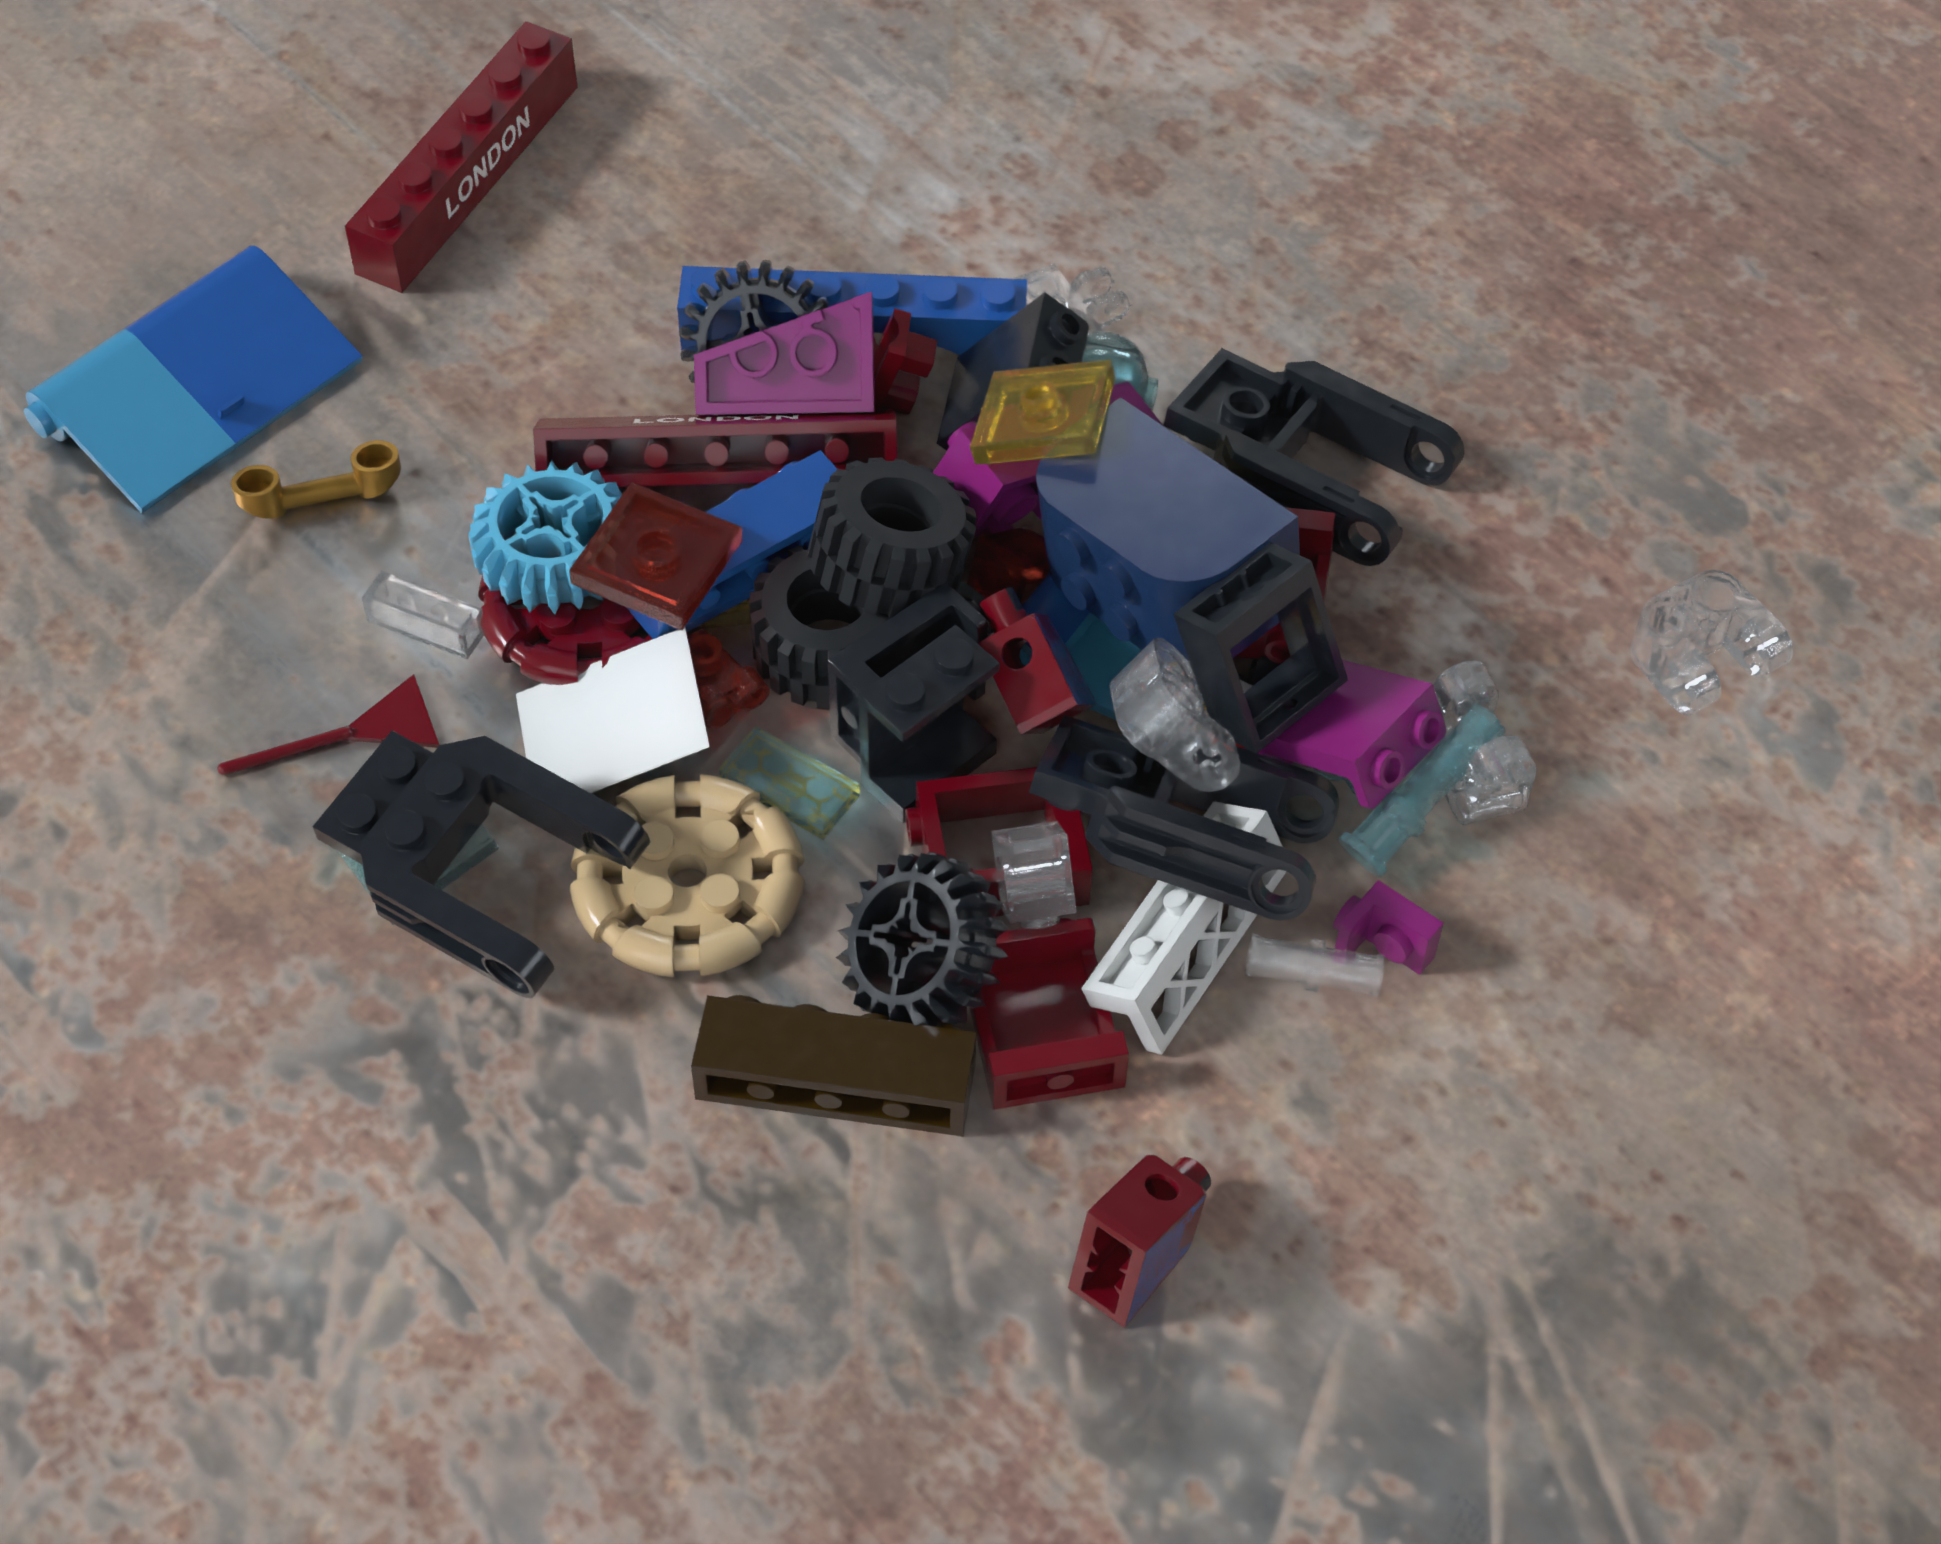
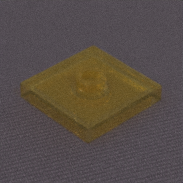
[970,359,1116,465]

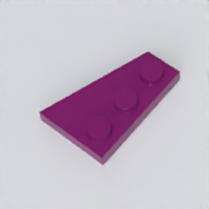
[694,291,875,415]

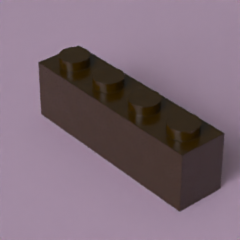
[691,995,977,1137]

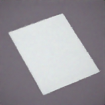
[516,627,710,793]

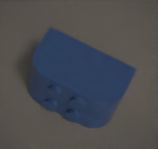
[1036,397,1300,669]

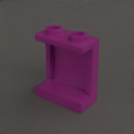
[1245,659,1447,809]

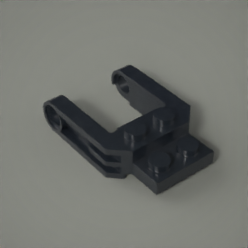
[1163,348,1465,566]
[1029,715,1339,920]
[312,730,650,998]

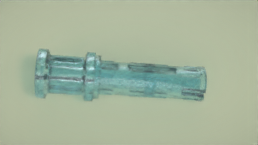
[1338,704,1506,878]

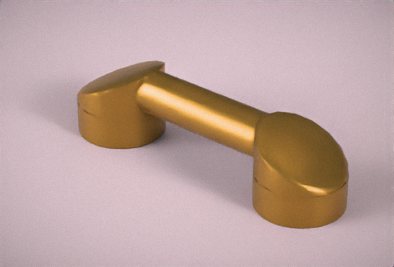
[231,440,401,519]

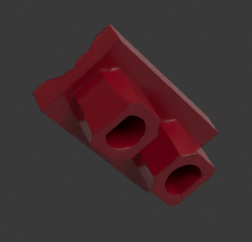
[874,308,937,414]

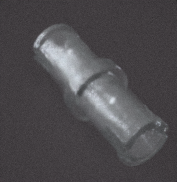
[1245,933,1384,997]

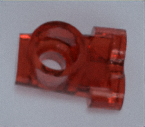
[687,629,770,729]

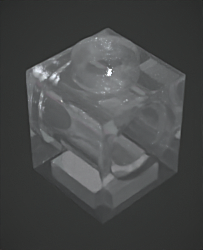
[991,821,1077,929]

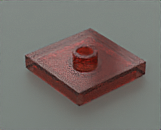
[569,482,743,630]

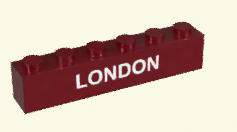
[345,21,578,293]
[533,410,897,487]

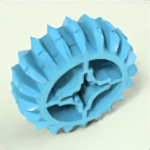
[469,460,637,614]

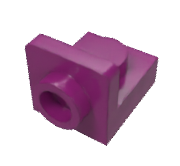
[1333,880,1444,975]

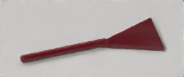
[217,674,439,775]

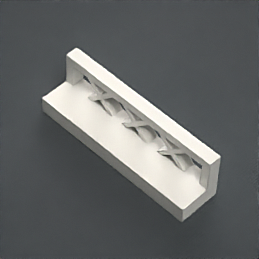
[1081,802,1286,1055]

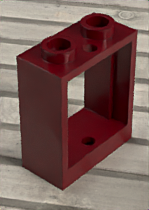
[905,767,1092,917]

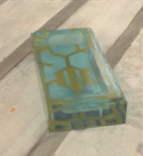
[719,726,860,840]

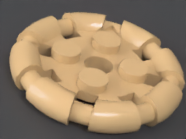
[570,774,805,977]

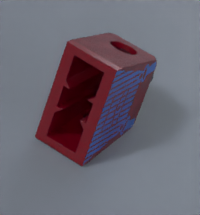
[978,587,1098,735]
[1068,1155,1211,1328]

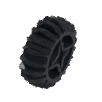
[679,260,829,383]
[836,852,1009,1026]

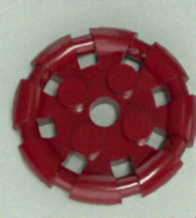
[478,515,691,685]

